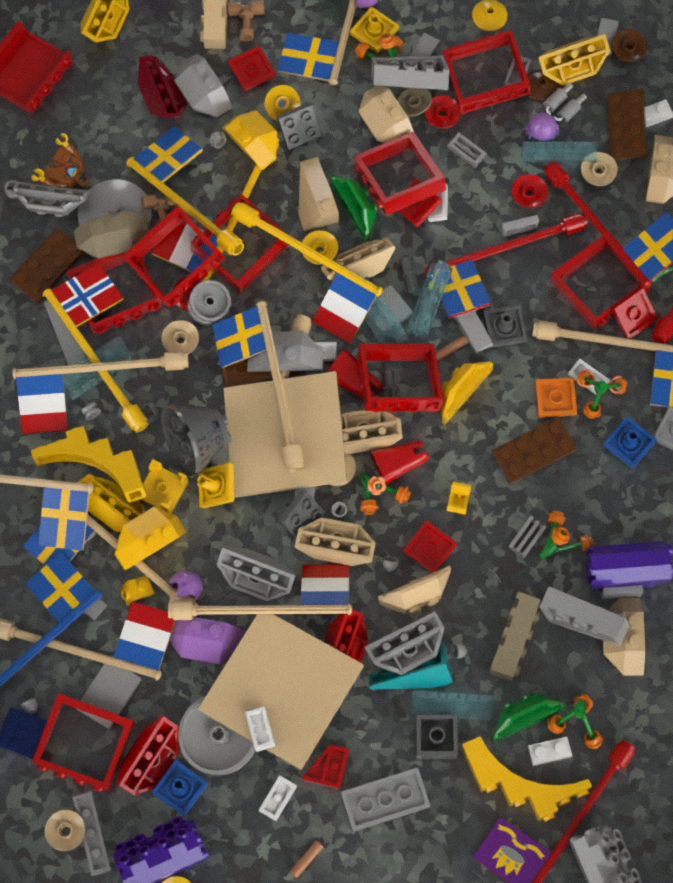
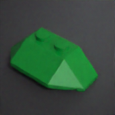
[330,175,377,242]
[492,693,567,744]

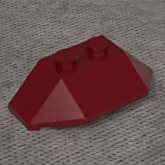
[138,56,186,118]

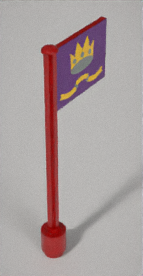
[473,740,636,883]

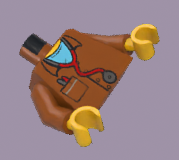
[31,133,89,189]

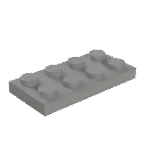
[341,767,431,832]

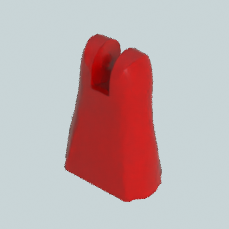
[327,349,383,399]
[370,440,430,484]

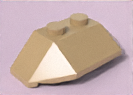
[358,86,414,143]
[646,135,673,204]
[320,237,395,281]
[341,410,403,454]
[295,518,376,566]
[378,565,451,614]
[603,597,645,676]

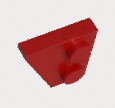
[302,744,349,790]

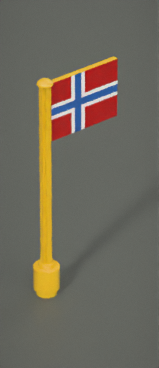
[43,263,149,433]

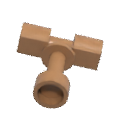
[228,0,265,42]
[140,195,178,221]

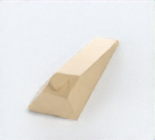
[298,157,339,232]

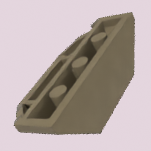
[74,211,150,259]

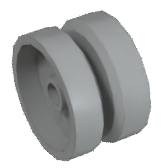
[187,280,231,325]

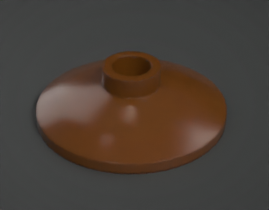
[611,29,648,62]
[527,70,559,102]

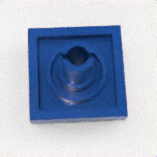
[603,416,657,470]
[152,760,209,817]

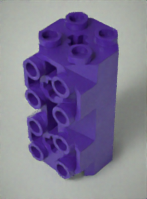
[586,541,673,591]
[112,816,209,883]

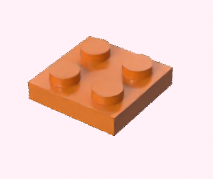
[535,377,577,418]

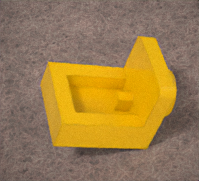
[447,482,471,515]
[120,576,155,606]

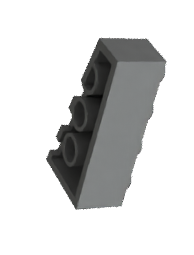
[371,55,449,90]
[539,587,630,646]

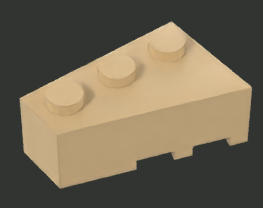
[200,0,228,49]

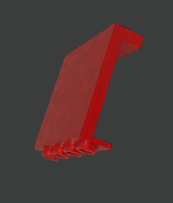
[0,21,73,114]

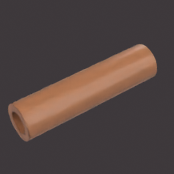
[436,335,468,362]
[289,840,323,879]

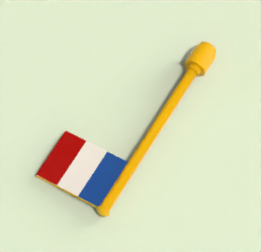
[152,138,279,281]
[231,202,383,344]

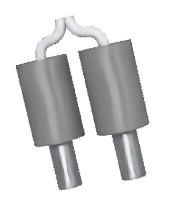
[543,83,587,123]

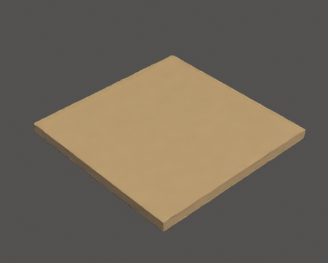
[224,371,348,498]
[198,614,364,770]

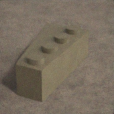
[489,591,541,681]

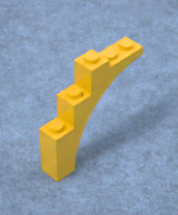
[31,426,147,503]
[461,736,592,822]

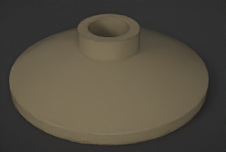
[397,88,432,116]

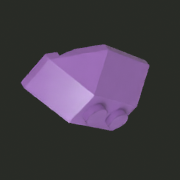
[169,617,246,665]

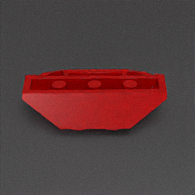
[323,609,368,663]
[117,715,179,796]

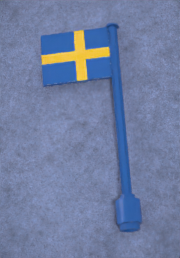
[0,552,103,687]

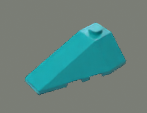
[369,641,453,690]

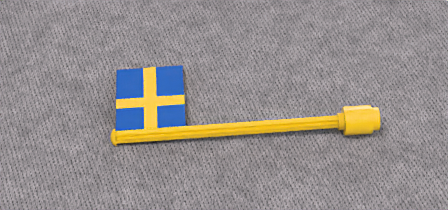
[126,127,244,256]

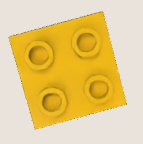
[350,7,400,54]
[197,463,234,509]

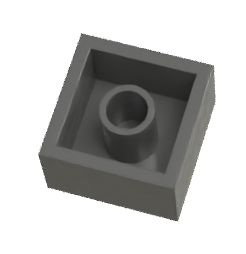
[416,715,458,759]

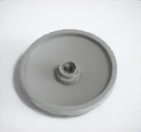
[78,179,152,227]
[178,696,255,775]

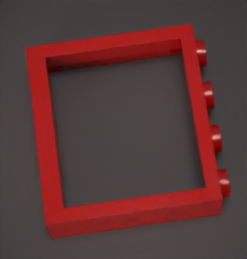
[443,30,531,114]
[353,132,446,216]
[191,194,289,294]
[123,206,225,308]
[550,232,651,329]
[66,253,163,335]
[357,344,443,412]
[32,693,136,793]

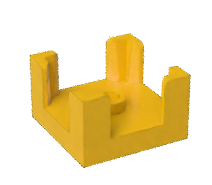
[139,459,189,513]

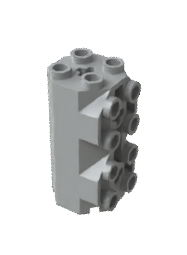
[569,824,642,883]

